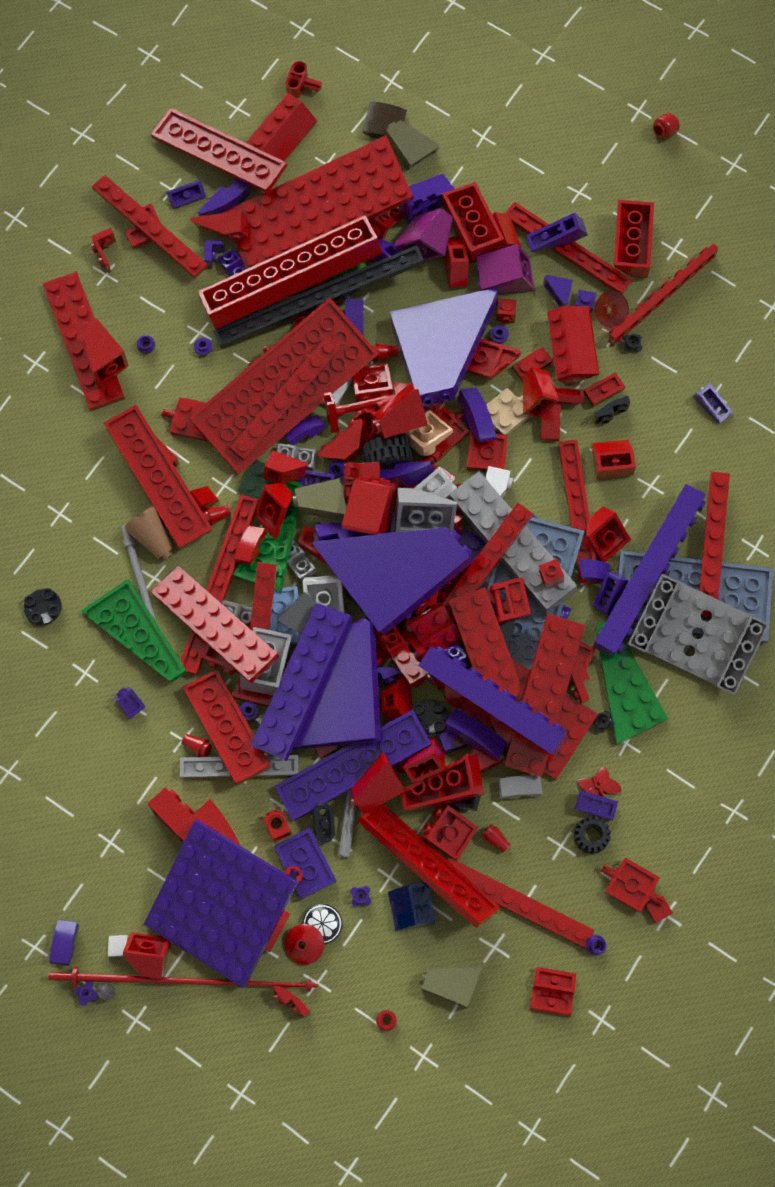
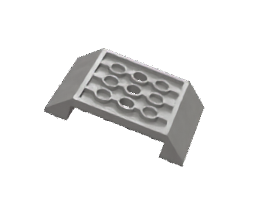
[628,574,769,695]

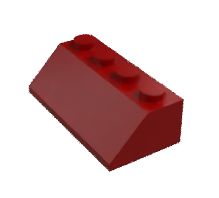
[246,93,317,162]
[442,181,504,263]
[613,200,654,278]
[547,306,600,386]

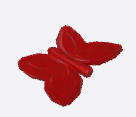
[577,767,621,797]

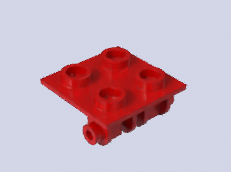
[344,462,380,502]

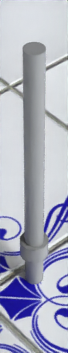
[120,524,157,622]

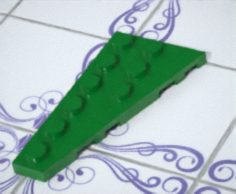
[233,481,303,594]
[81,579,187,683]
[595,621,668,746]

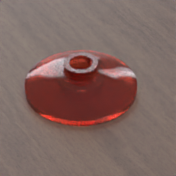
[595,291,629,328]

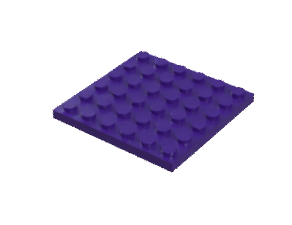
[144,819,298,988]

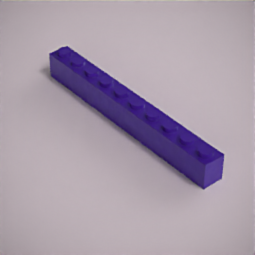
[593,484,706,658]

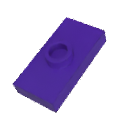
[574,790,618,821]

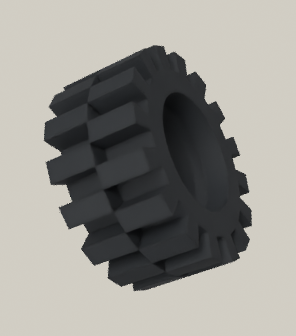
[574,816,611,854]

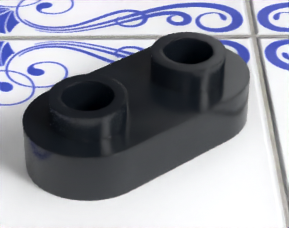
[312,802,335,843]

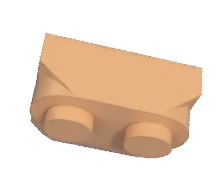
[401,410,453,456]

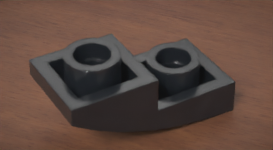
[594,396,630,424]

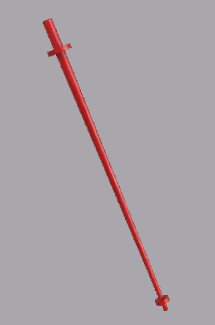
[49,967,319,992]

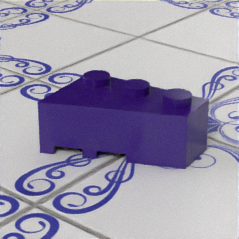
[398,174,455,224]

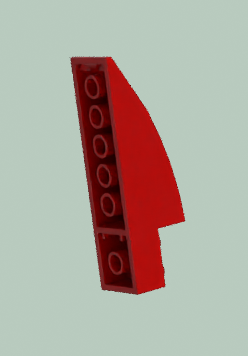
[147,787,241,846]

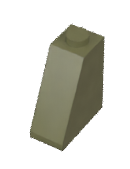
[384,120,439,170]
[292,479,347,520]
[419,967,482,1009]

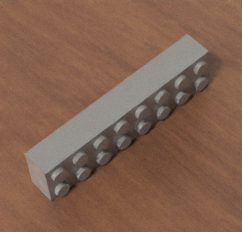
[449,471,577,615]

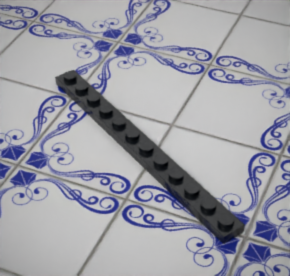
[214,245,425,349]

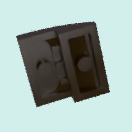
[362,101,407,139]

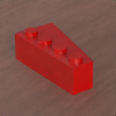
[401,754,485,812]

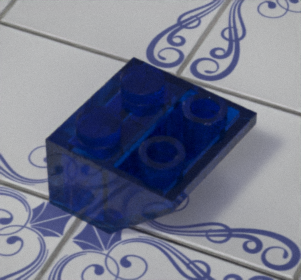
[388,882,435,932]

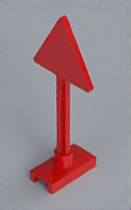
[323,382,408,433]

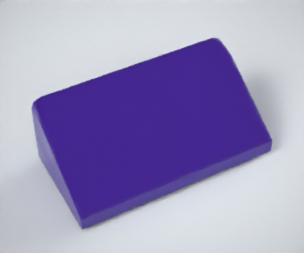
[166,180,206,209]

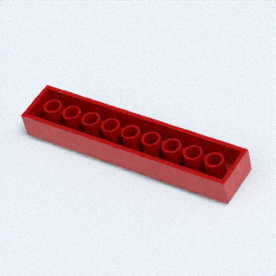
[198,215,383,329]

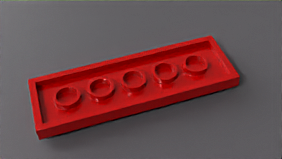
[182,669,271,786]

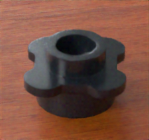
[623,334,642,352]
[594,711,615,733]

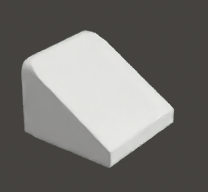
[108,935,129,957]

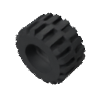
[363,435,413,470]

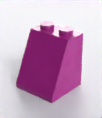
[394,209,453,261]
[476,244,535,295]

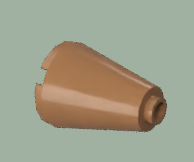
[125,506,174,560]

